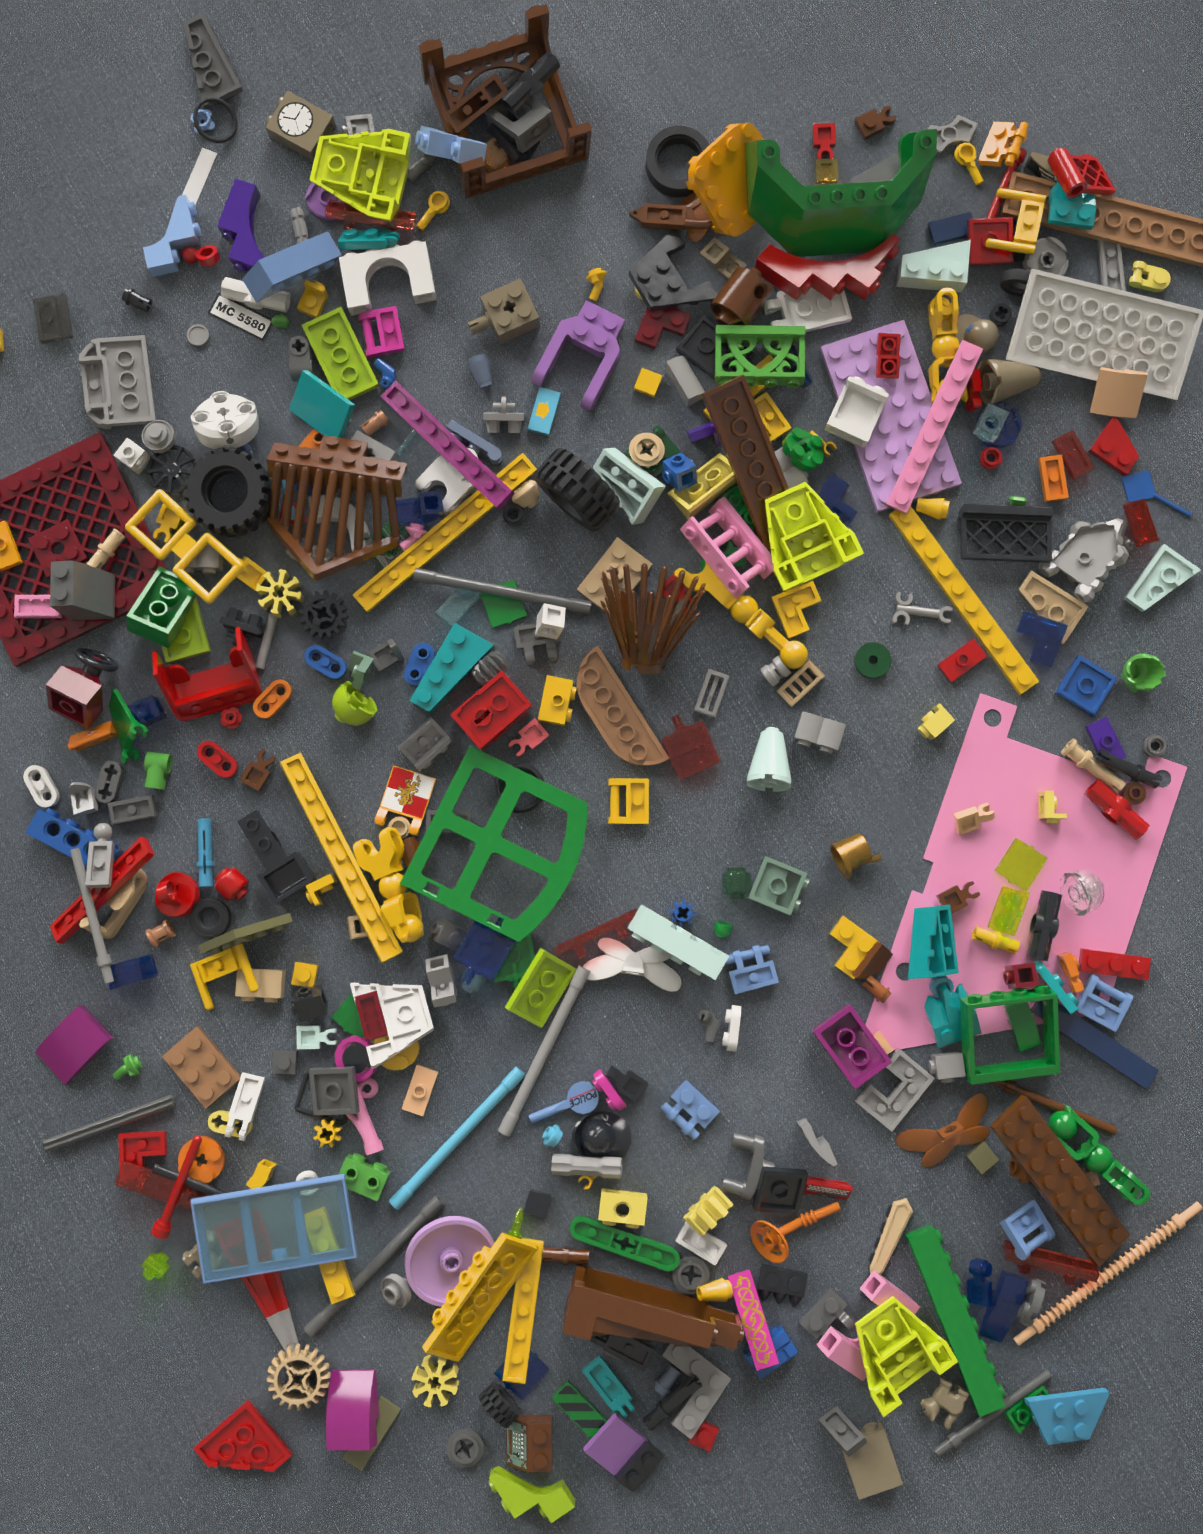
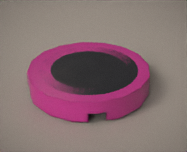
[335,1035,377,1082]

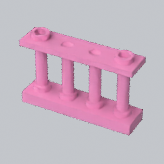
[680,497,774,599]

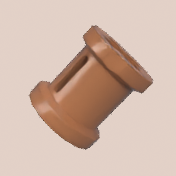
[145,919,176,948]

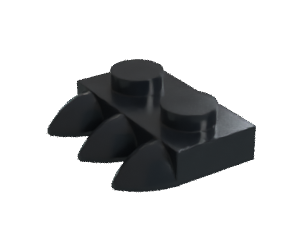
[758,1264,808,1307]

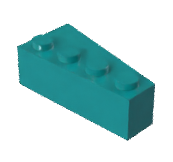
[410,623,495,715]

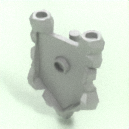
[1038,518,1129,603]

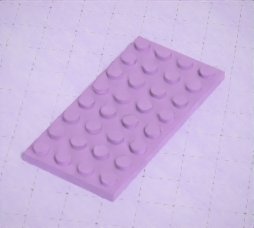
[820,320,962,513]

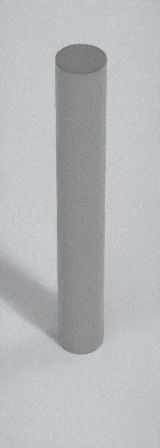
[256,603,278,670]

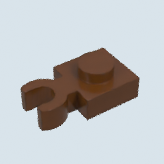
[854,106,897,140]
[239,749,276,792]
[936,881,980,914]

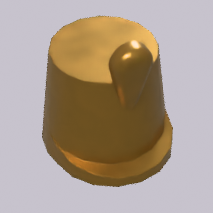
[830,833,882,879]

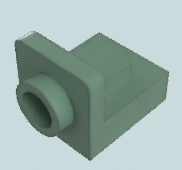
[348,651,374,690]

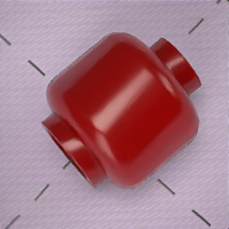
[214,867,249,901]

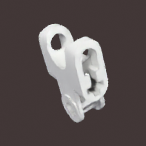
[415,448,479,515]

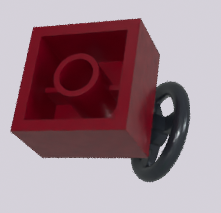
[46,648,119,729]

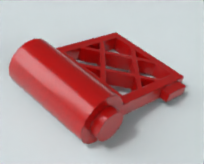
[1047,148,1116,198]

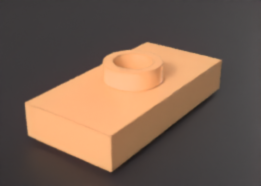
[402,1064,439,1116]

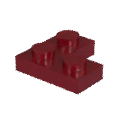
[635,307,691,349]

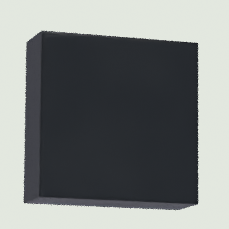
[523,1189,552,1219]

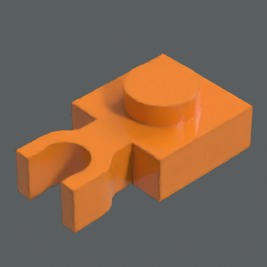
[1057,952,1084,993]

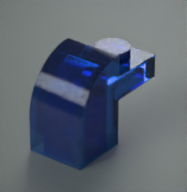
[818,472,857,524]
[396,491,444,524]
[108,954,159,990]

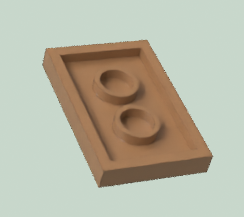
[162,1026,241,1109]

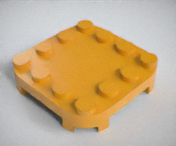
[685,123,764,237]

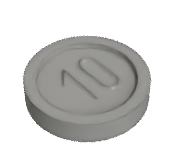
[187,324,210,347]

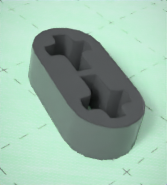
[95,761,124,804]

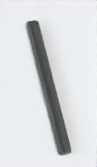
[43,1095,176,1152]

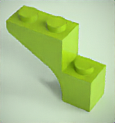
[489,1466,575,1523]

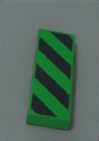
[552,1380,608,1439]

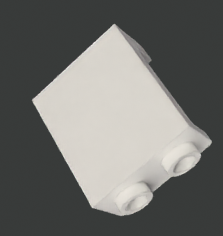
[824,376,889,448]

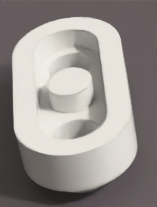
[23,765,60,808]
[722,1005,741,1052]

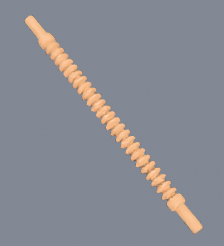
[1013,1202,1203,1346]

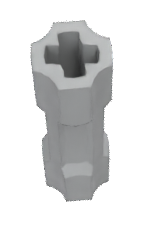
[551,1154,622,1179]

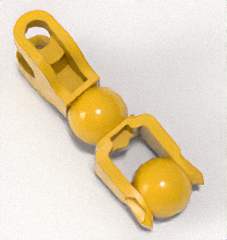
[928,288,968,404]
[353,827,424,943]

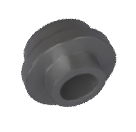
[1143,735,1167,757]

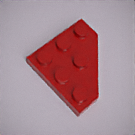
[193,1399,293,1472]

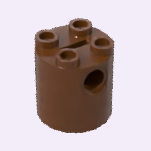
[710,266,774,325]

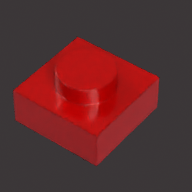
[688,1421,719,1452]

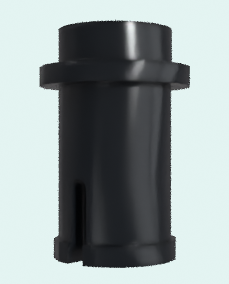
[122,288,152,312]

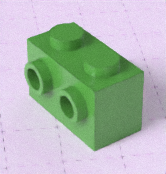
[339,1153,391,1201]

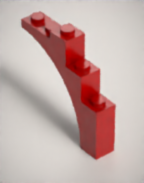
[755,234,900,301]

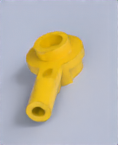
[954,143,984,186]
[416,191,450,231]

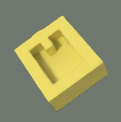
[1038,791,1067,823]

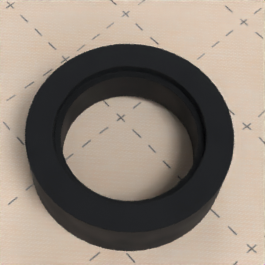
[646,126,709,198]

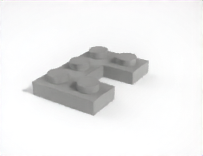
[855,1048,935,1132]

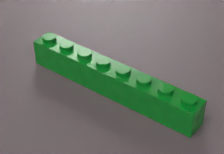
[905,1224,1006,1417]

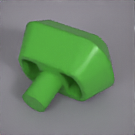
[272,312,290,327]
[1009,496,1027,506]

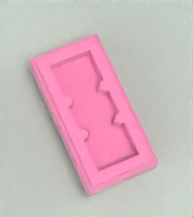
[14,595,62,618]

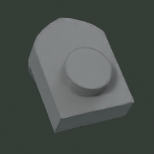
[68,782,98,817]

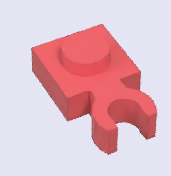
[508,718,550,757]

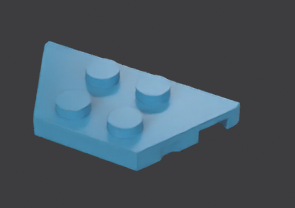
[1025,1388,1109,1445]

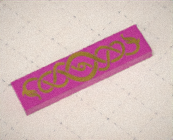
[728,1269,780,1371]

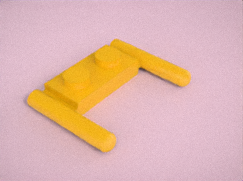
[985,188,1046,255]
[190,943,259,1010]

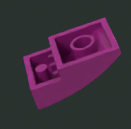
[35,1005,114,1085]
[326,1369,380,1450]

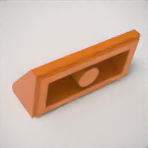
[68,721,117,752]

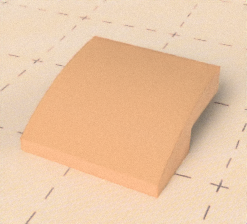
[1090,367,1148,418]

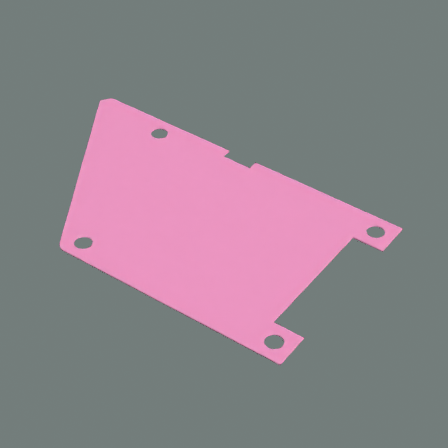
[865,693,1187,1051]

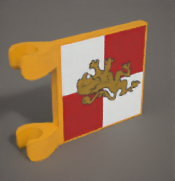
[375,765,436,836]

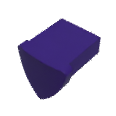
[686,421,722,447]

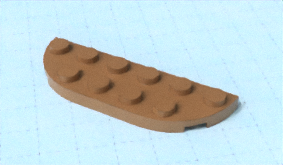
[577,645,670,766]

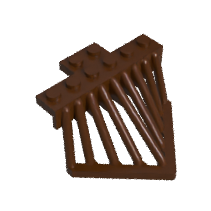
[267,435,407,581]

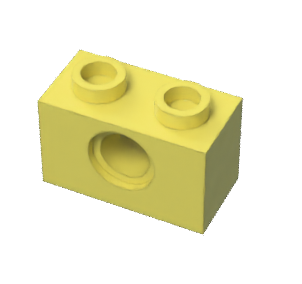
[598,1188,647,1228]

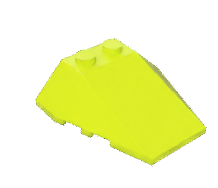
[310,129,411,222]
[765,482,864,591]
[855,1296,958,1417]

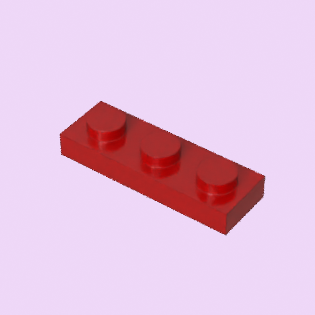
[1078,948,1151,981]

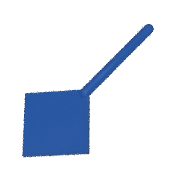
[1121,470,1192,517]

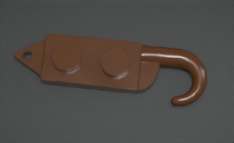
[629,203,713,230]

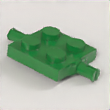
[485,917,535,991]

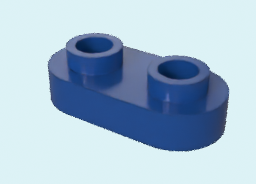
[404,643,435,687]
[304,645,347,680]

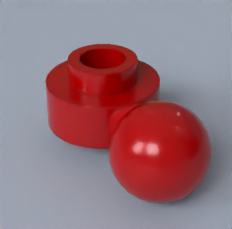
[181,245,220,267]

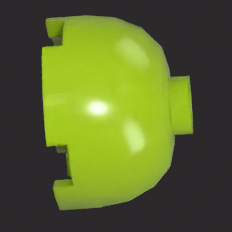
[332,681,378,726]

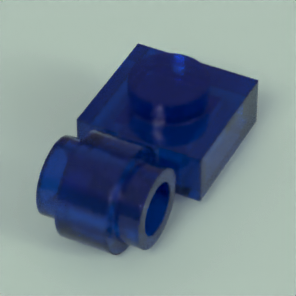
[967,1258,993,1307]

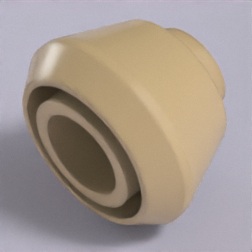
[512,480,540,509]

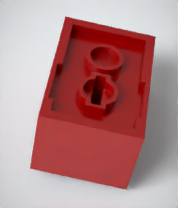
[450,671,533,752]

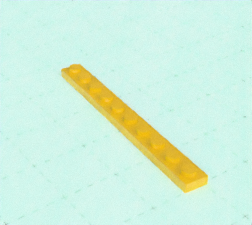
[353,453,537,613]
[888,505,1039,695]
[280,753,403,963]

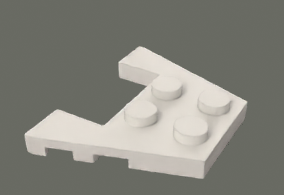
[350,983,434,1069]

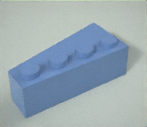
[242,231,342,303]

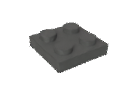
[309,1066,360,1115]

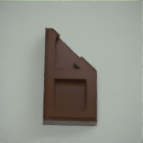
[852,941,893,979]

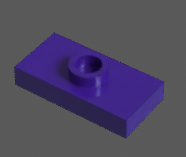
[1085,717,1126,767]

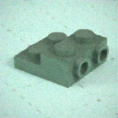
[748,856,810,916]

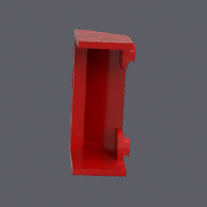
[152,627,262,721]

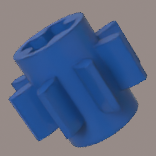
[668,899,697,927]

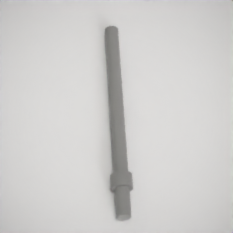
[70,848,114,984]

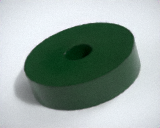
[854,642,891,679]

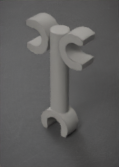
[892,592,953,626]

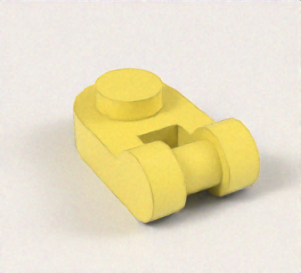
[1129,261,1171,293]

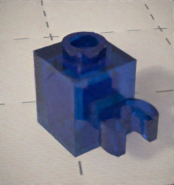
[128,695,166,727]

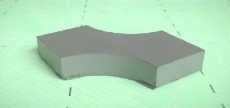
[928,115,978,156]

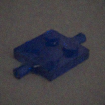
[453,914,516,986]

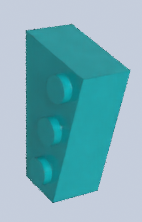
[908,905,959,979]

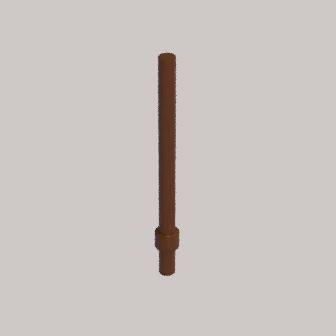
[989,1080,1117,1136]

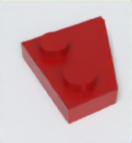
[1088,416,1140,476]

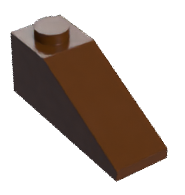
[443,73,508,134]

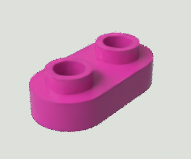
[592,1069,627,1112]

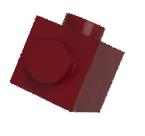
[1003,962,1039,989]

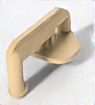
[79,869,147,939]

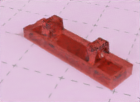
[325,199,417,232]
[553,909,637,959]
[114,1161,210,1211]
[1002,1240,1099,1286]

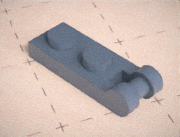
[447,419,503,466]

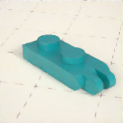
[338,228,400,250]
[1035,960,1079,1016]
[582,1354,636,1418]

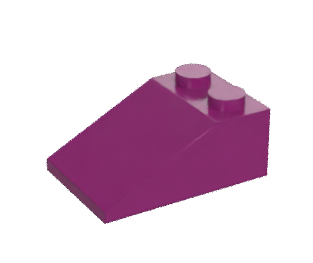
[811,1004,892,1089]

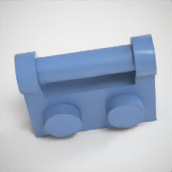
[1076,974,1133,1032]
[1000,1200,1055,1260]

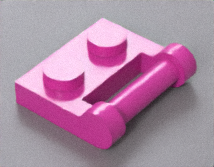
[358,306,405,359]

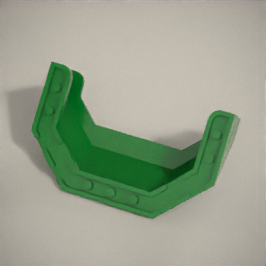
[745,129,937,257]

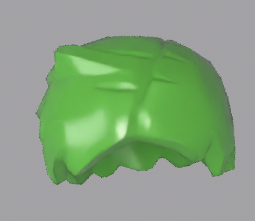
[1121,654,1166,693]

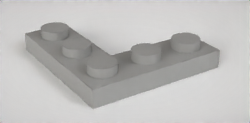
[661,1343,731,1439]

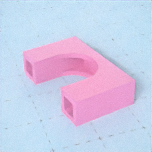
[817,1271,920,1381]

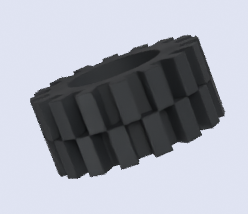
[479,1381,521,1428]

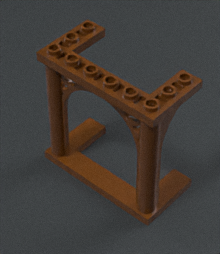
[418,4,592,199]

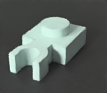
[296,1025,337,1049]

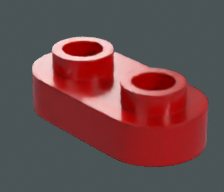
[197,741,238,778]

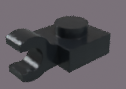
[607,1065,648,1102]

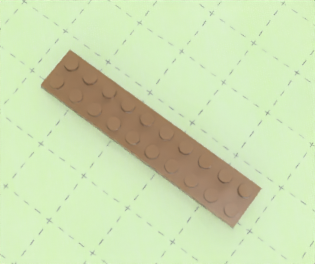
[1000,171,1203,267]

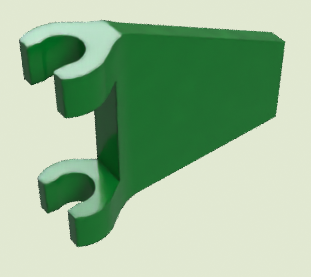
[108,689,148,764]

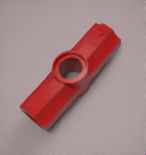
[1084,780,1150,840]

